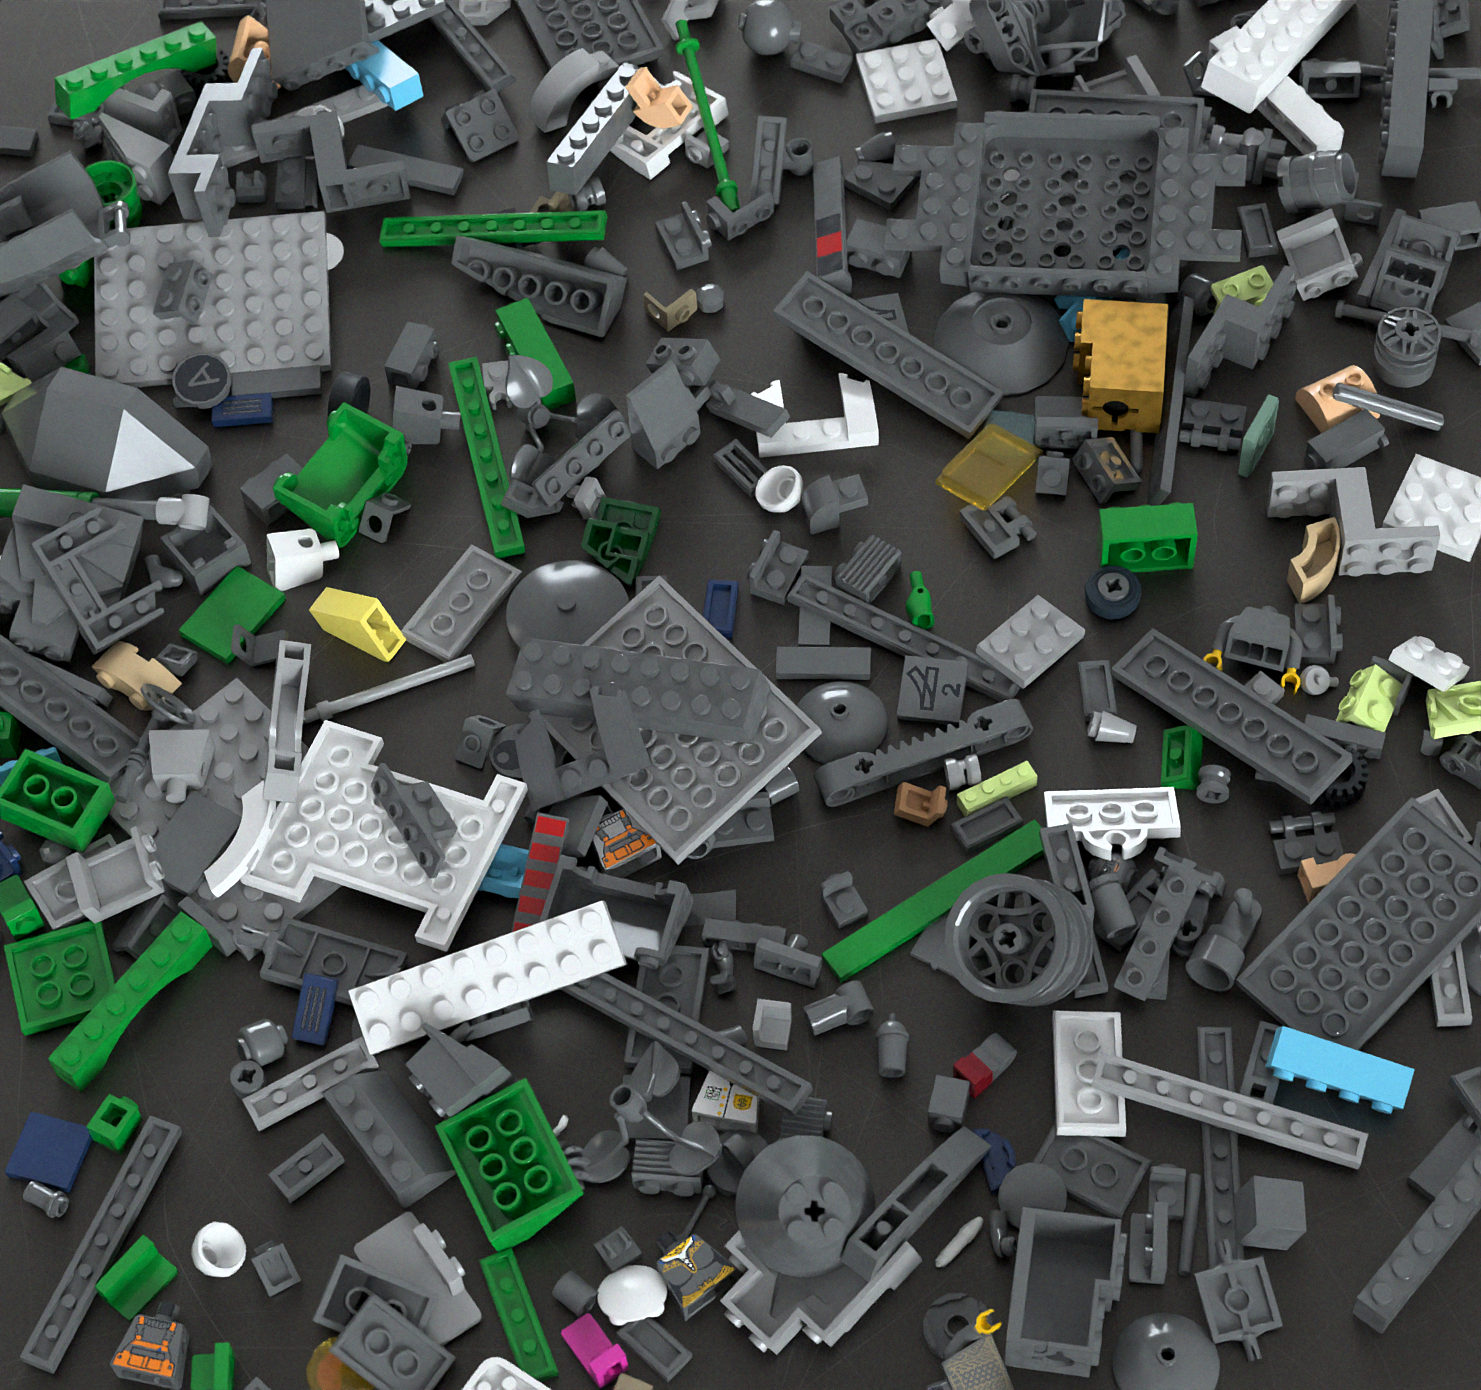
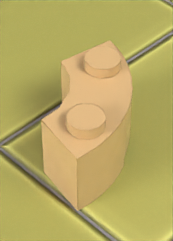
[1287,517,1341,604]
[92,641,182,711]

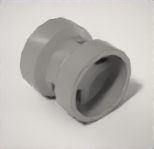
[944,754,982,791]

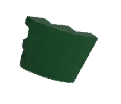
[580,497,662,587]

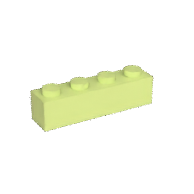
[957,761,1037,817]

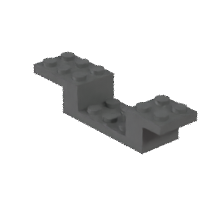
[168,48,278,237]

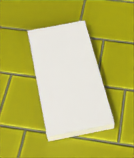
[1052,1011,1126,1137]

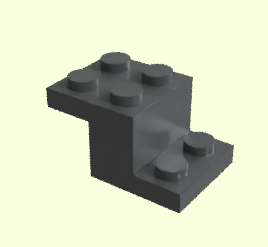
[1369,214,1461,313]

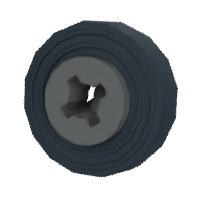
[1085,566,1141,619]

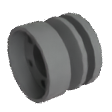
[1372,307,1441,388]

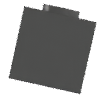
[1234,1176,1307,1250]

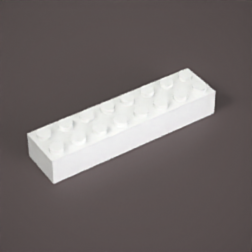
[1201,0,1356,114]
[348,900,627,1055]

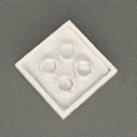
[856,39,957,123]
[1382,454,1481,562]

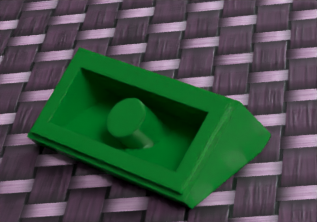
[1160,725,1203,790]

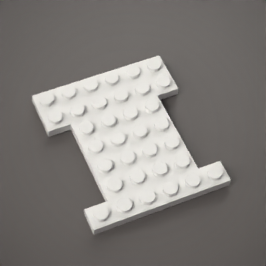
[240,720,528,952]

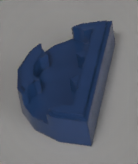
[973,1128,1016,1195]

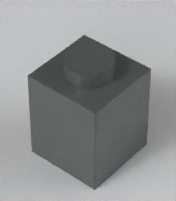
[928,1075,970,1133]

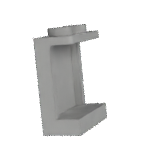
[1071,55,1160,96]
[103,86,182,145]
[1276,209,1359,301]
[66,826,165,924]

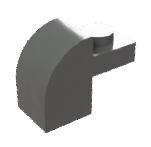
[801,474,868,535]

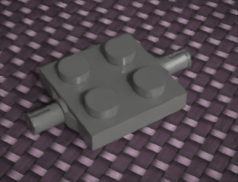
[1193,1239,1283,1362]

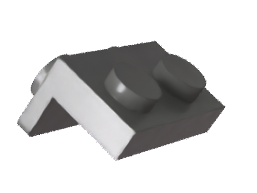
[153,260,213,325]

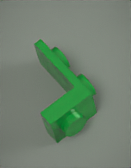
[0,875,45,941]

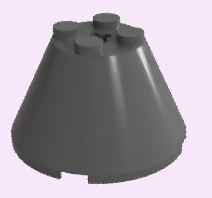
[735,1135,876,1277]

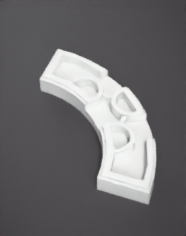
[204,780,276,897]

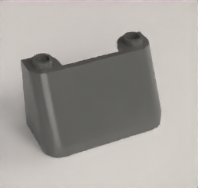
[539,855,694,969]

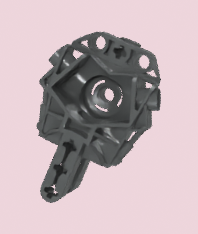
[964,0,1126,77]

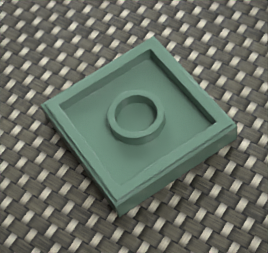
[1238,394,1279,478]

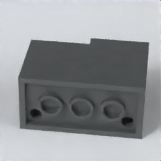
[1004,1207,1127,1377]

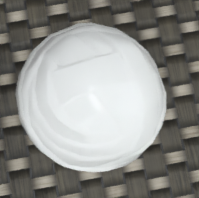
[756,466,803,513]
[191,1222,246,1277]

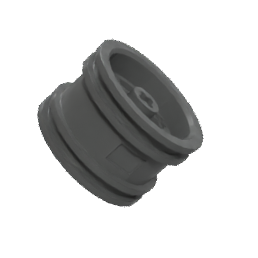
[944,873,1094,1007]

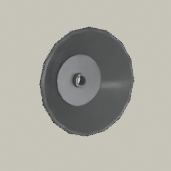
[933,292,1069,396]

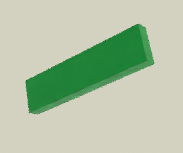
[479,1248,559,1382]

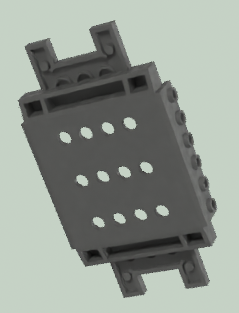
[884,110,1247,298]

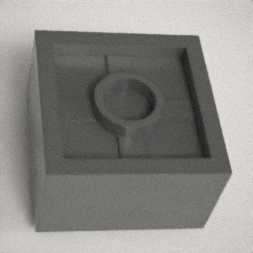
[160,505,251,597]

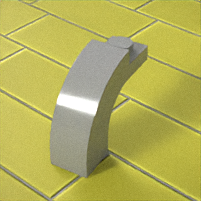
[527,48,619,133]

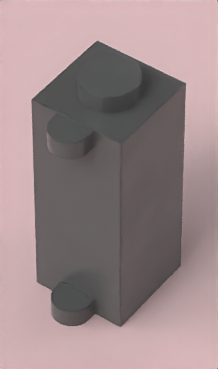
[1305,409,1389,470]

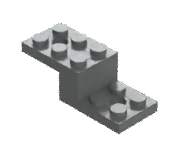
[1183,265,1297,398]

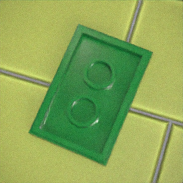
[178,566,286,664]

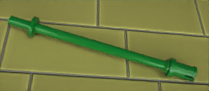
[675,19,741,213]

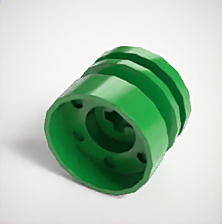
[85,160,143,230]

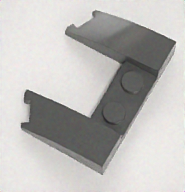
[29,507,164,655]
[514,686,652,811]

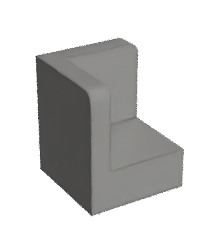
[753,999,792,1050]

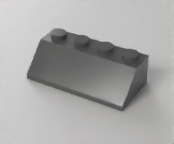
[323,1070,457,1210]

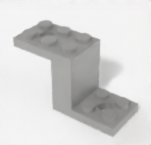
[1266,467,1440,576]

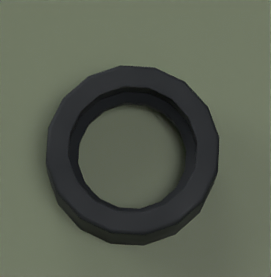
[328,371,371,417]

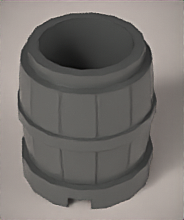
[1277,150,1357,214]

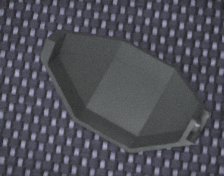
[2,367,213,500]

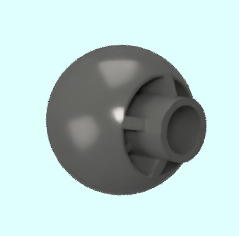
[737,0,801,55]

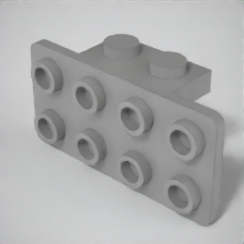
[354,1212,482,1346]

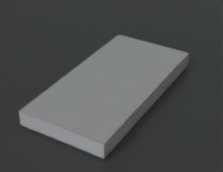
[401,544,522,663]

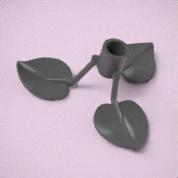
[505,355,618,488]
[583,1040,722,1183]

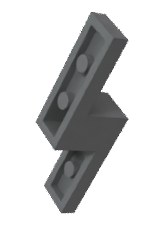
[1039,823,1108,998]

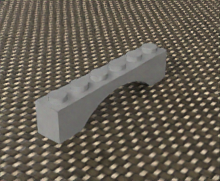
[262,640,311,803]

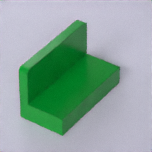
[94,1235,178,1322]
[191,1342,236,1390]

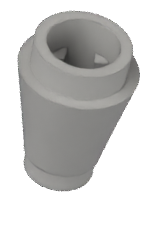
[1087,710,1137,743]

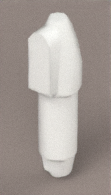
[935,1216,984,1268]

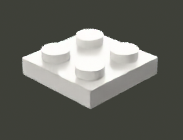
[1388,636,1470,692]

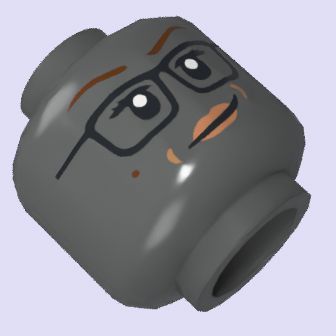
[1088,850,1139,894]

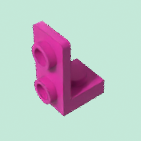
[561,1313,629,1389]

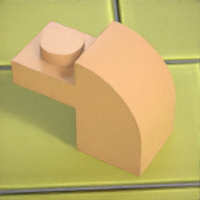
[625,67,693,128]

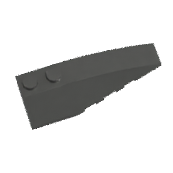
[451,236,627,337]

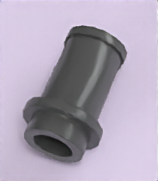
[23,1181,69,1217]

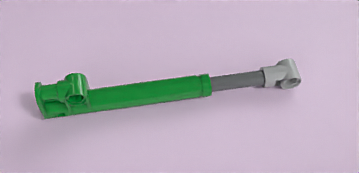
[0,488,210,530]

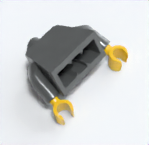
[1203,606,1303,695]

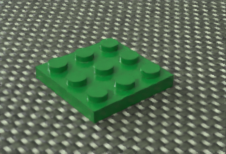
[4,921,116,1036]

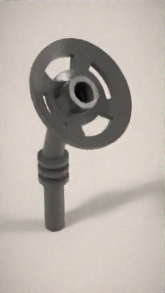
[114,684,196,803]

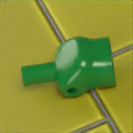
[905,571,935,630]

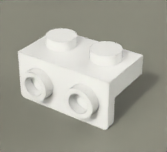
[927,0,976,51]

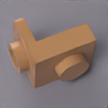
[894,782,948,827]

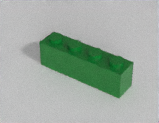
[494,298,576,411]

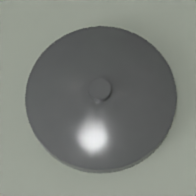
[506,560,629,652]

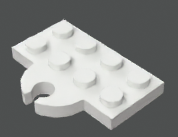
[1044,787,1181,860]

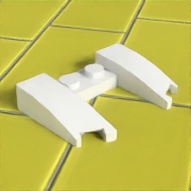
[610,71,729,180]
[751,373,879,458]

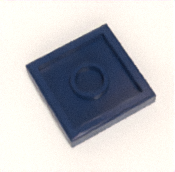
[4,1112,92,1193]

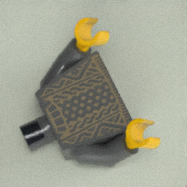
[926,1309,1014,1390]

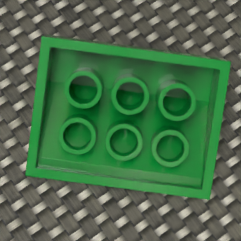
[435,1078,584,1252]

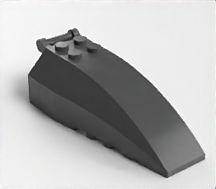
[0,150,130,296]

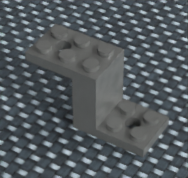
[251,111,411,213]

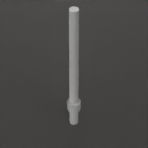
[303,654,475,724]

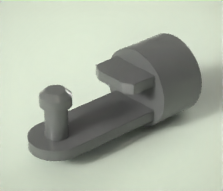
[1186,888,1262,991]

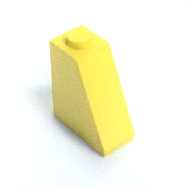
[309,587,406,663]

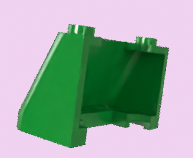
[273,402,408,548]

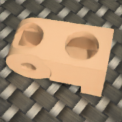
[1297,853,1356,902]

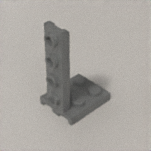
[1113,847,1227,1002]

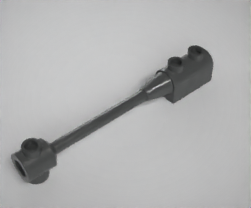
[1299,58,1481,98]

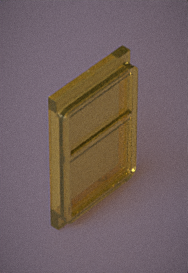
[936,423,1043,511]

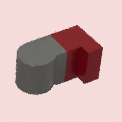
[953,1033,1017,1099]

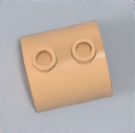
[228,15,281,89]
[1295,365,1380,433]

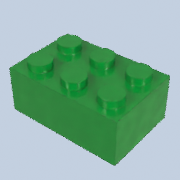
[1096,502,1198,573]
[0,749,116,853]

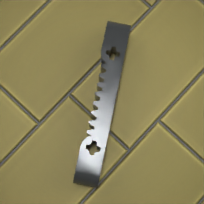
[814,699,1033,806]

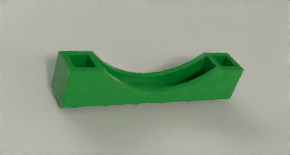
[54,22,217,120]
[48,912,213,1093]

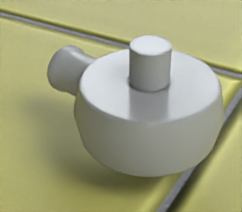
[1300,665,1339,695]

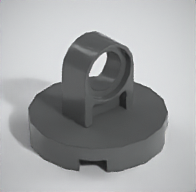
[706,1129,769,1197]

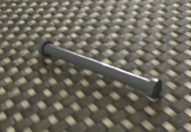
[1335,300,1481,347]

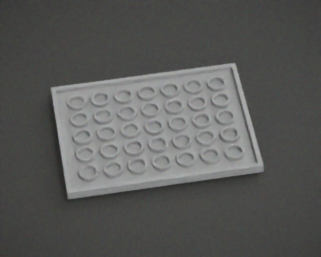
[94,211,332,387]
[529,576,822,865]
[107,678,342,961]

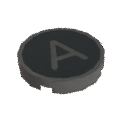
[172,353,232,409]

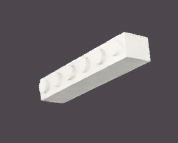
[1207,26,1344,155]

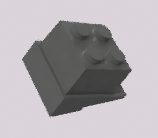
[405,1021,520,1120]

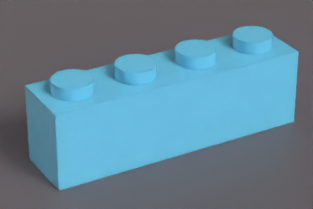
[345,40,424,111]
[1265,1026,1415,1114]

